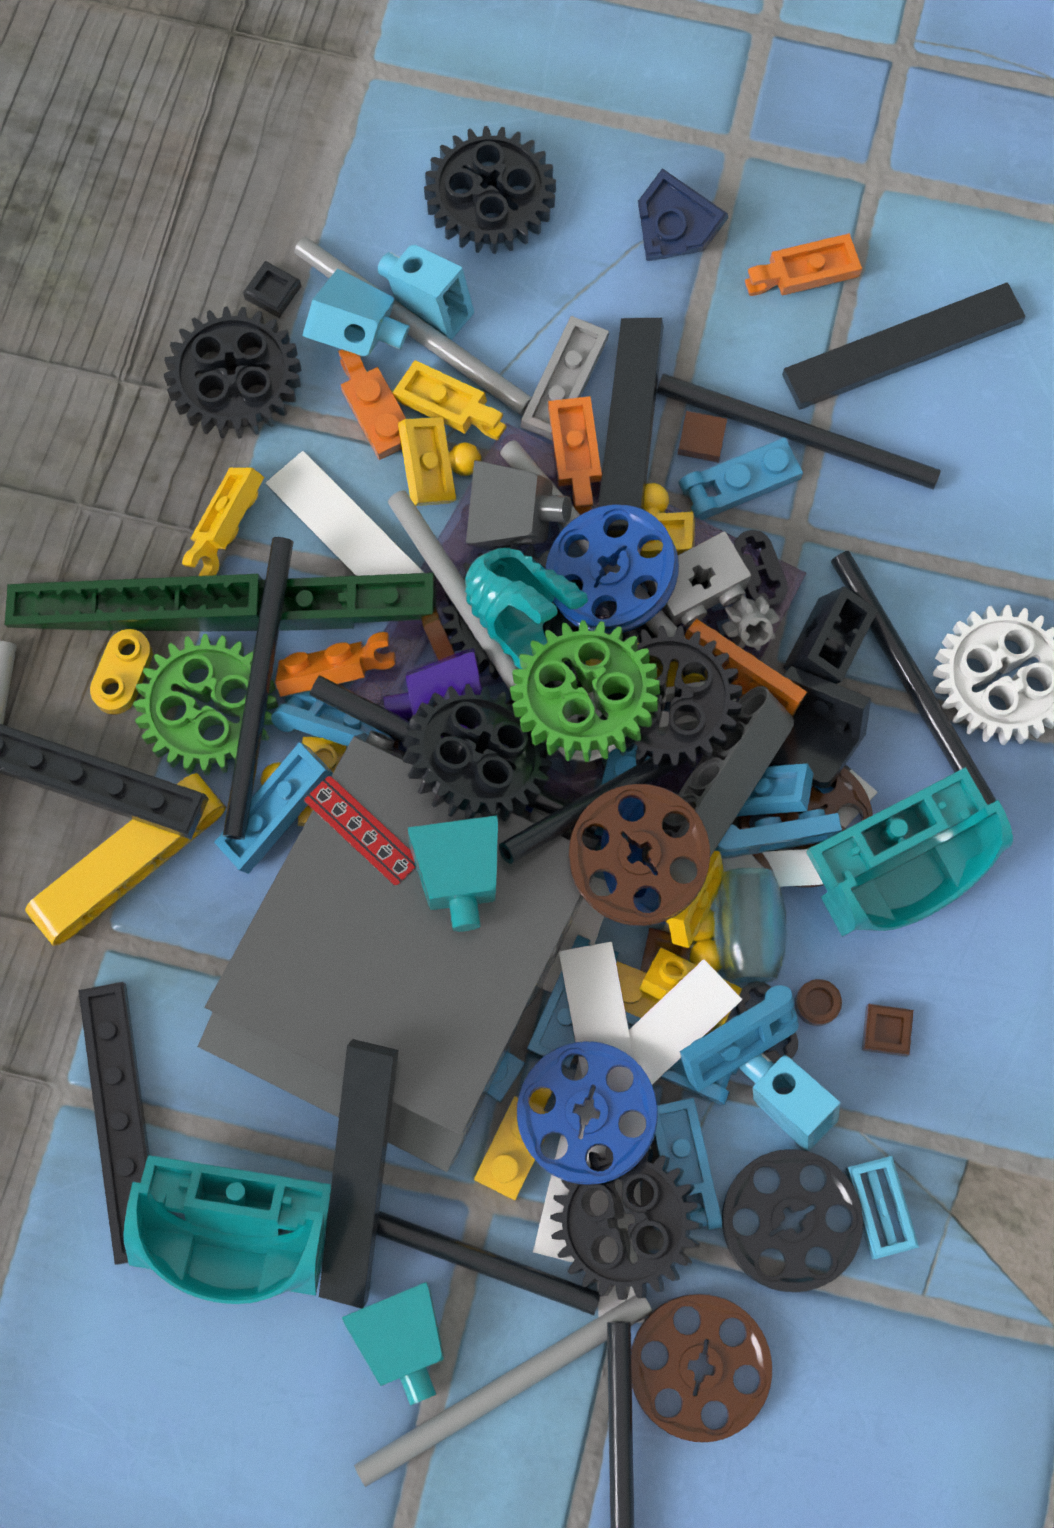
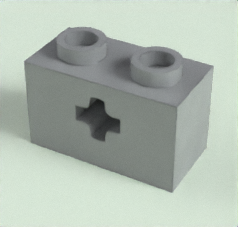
[645,531,751,627]

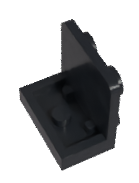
[769,666,871,788]

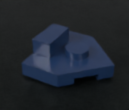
[638,168,728,261]

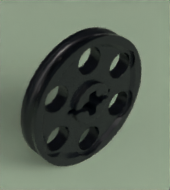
[722,1149,863,1292]

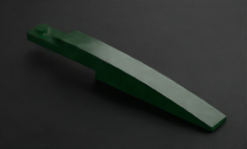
[4,573,436,632]

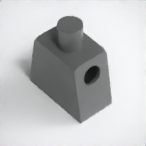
[466,461,572,550]

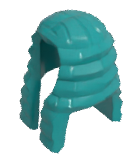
[465,547,588,669]

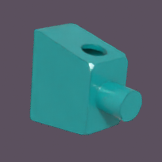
[408,816,498,932]
[342,1282,444,1406]

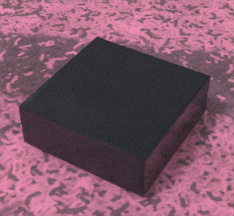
[243,261,301,318]

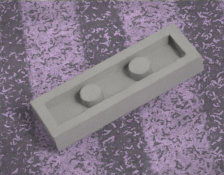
[521,316,609,440]

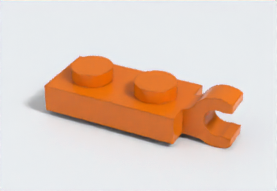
[745,233,862,296]
[338,349,406,460]
[548,396,602,515]
[275,632,396,697]

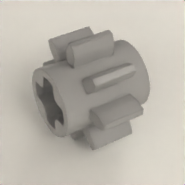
[721,595,780,651]

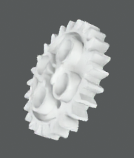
[933,605,1054,745]

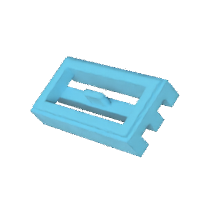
[845,1156,919,1260]

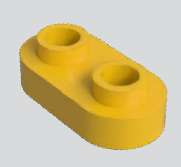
[90,629,153,715]

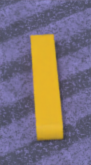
[25,773,226,946]

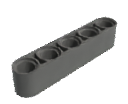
[642,686,794,884]

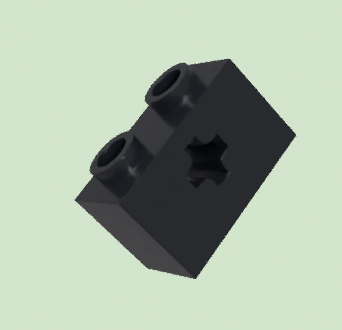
[783,586,878,684]

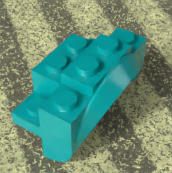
[806,767,1013,937]
[124,1155,331,1304]

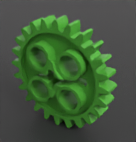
[510,620,660,762]
[133,634,278,775]

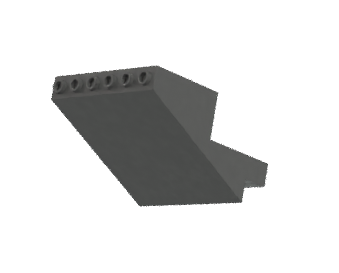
[197,730,601,1172]

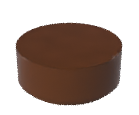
[795,979,842,1026]

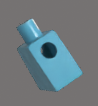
[378,245,475,340]
[302,268,410,356]
[739,1053,841,1152]

